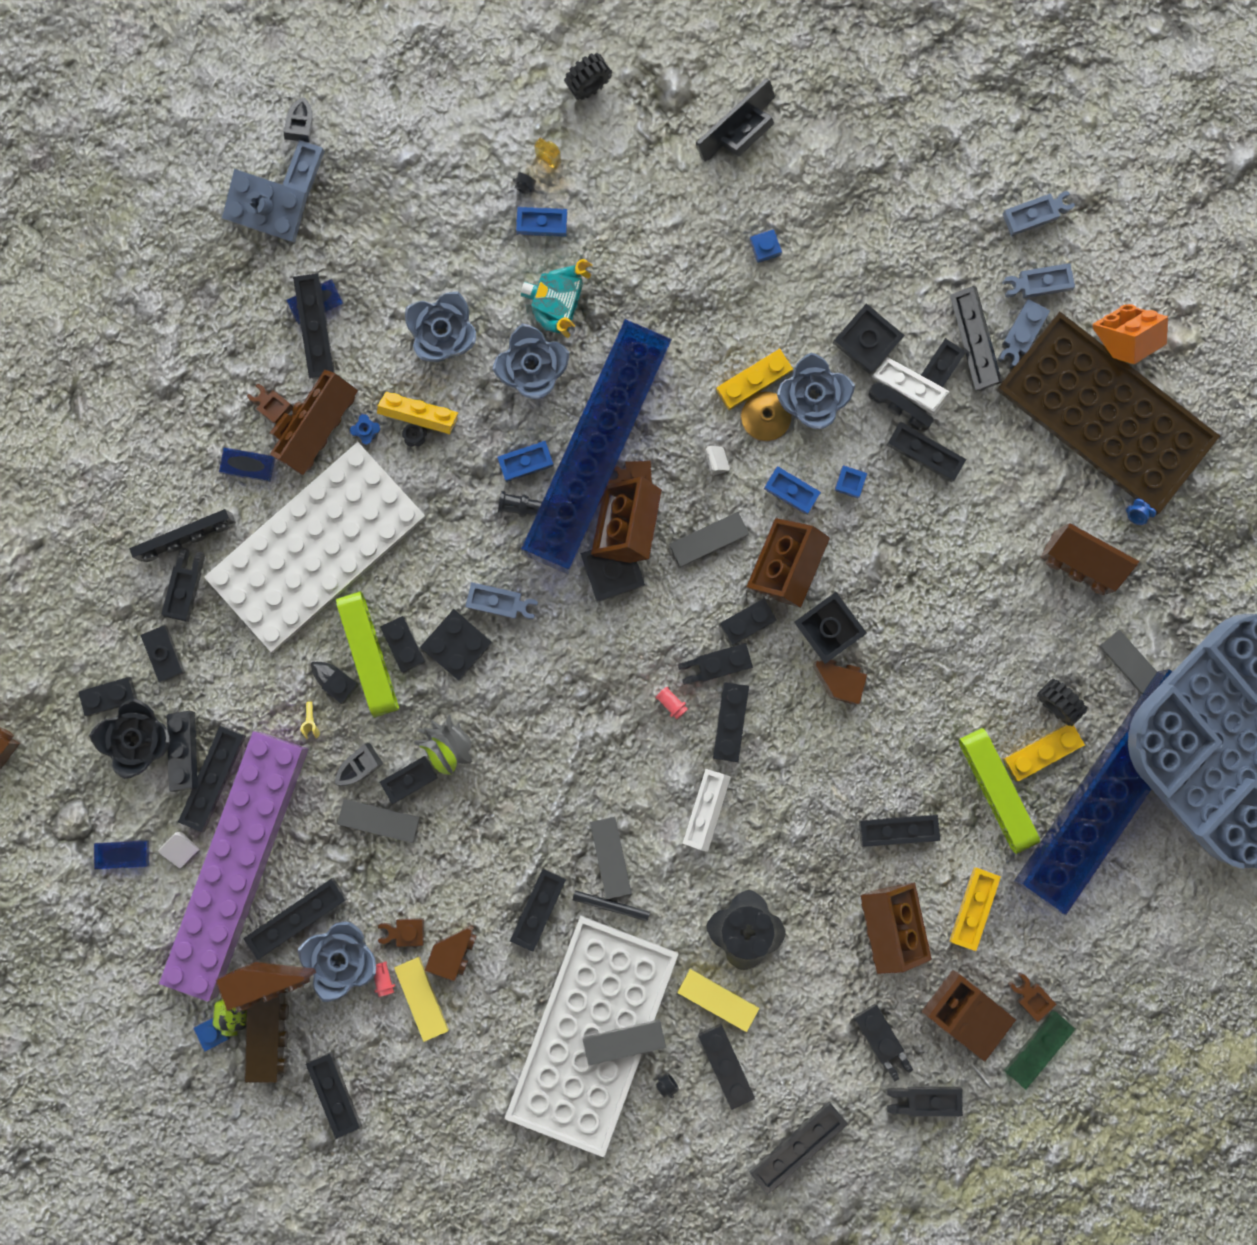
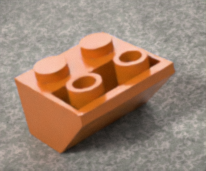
[1093,304,1168,364]

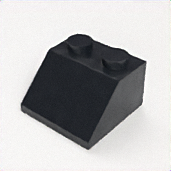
[794,592,867,664]

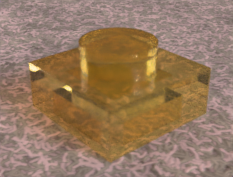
[534,138,561,170]

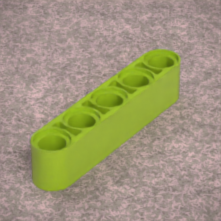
[336,591,399,718]
[958,728,1040,854]

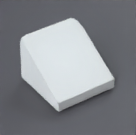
[705,446,730,476]
[158,831,200,868]

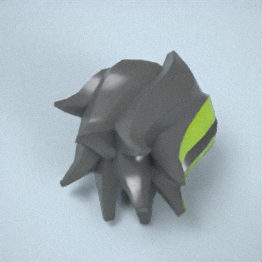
[414,715,473,775]

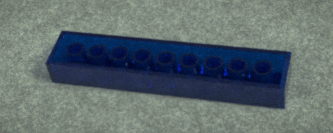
[521,319,672,575]
[1014,669,1173,915]

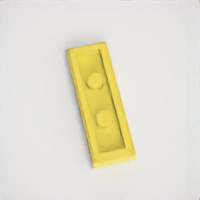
[394,956,449,1042]
[677,969,759,1032]

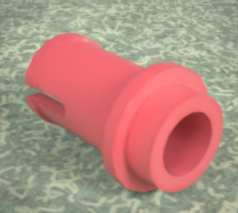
[655,687,688,719]
[374,961,395,997]

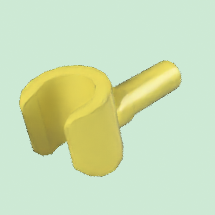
[300,702,320,740]

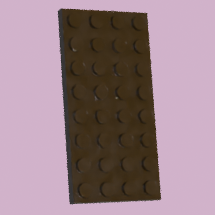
[996,311,1220,515]

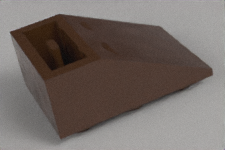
[216,962,316,1012]
[921,970,1016,1062]

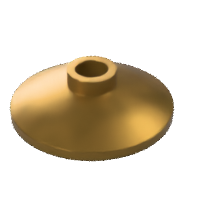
[741,392,792,441]

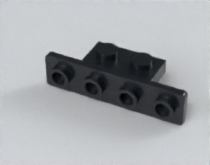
[696,78,775,162]

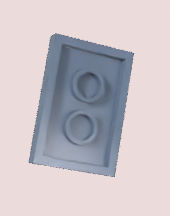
[222,169,308,242]

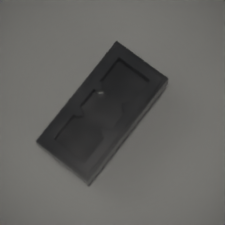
[140,625,185,683]

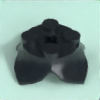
[89,698,170,779]
[706,889,786,970]

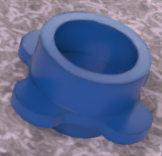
[350,414,381,444]
[1126,499,1156,525]

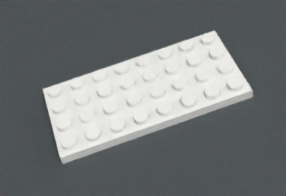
[204,442,426,653]
[505,916,678,1157]

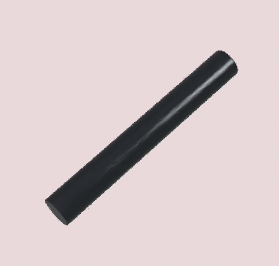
[572,890,650,922]

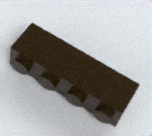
[245,988,289,1083]

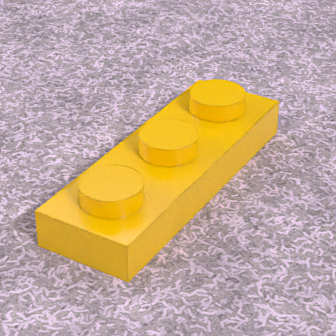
[716,348,793,411]
[377,392,458,434]
[1003,724,1085,782]
[949,867,1001,951]

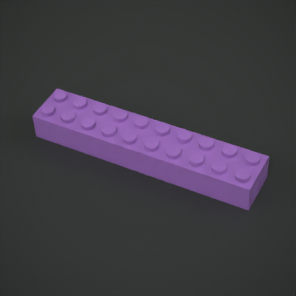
[159,731,309,1002]

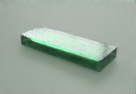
[1003,1010,1076,1090]

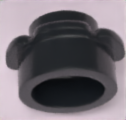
[512,172,536,195]
[402,423,427,447]
[656,1072,679,1099]

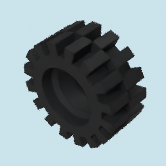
[564,53,612,100]
[1037,679,1088,726]

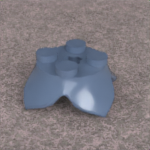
[405,292,476,362]
[493,324,569,399]
[777,352,855,429]
[298,922,376,1002]

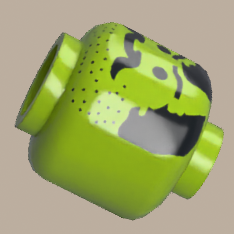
[213,999,247,1036]

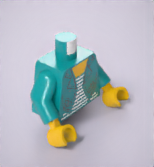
[521,259,593,338]

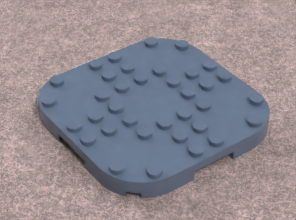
[1128,614,1257,869]

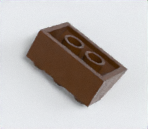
[591,476,662,563]
[746,518,830,608]
[1040,523,1139,595]
[860,882,932,974]

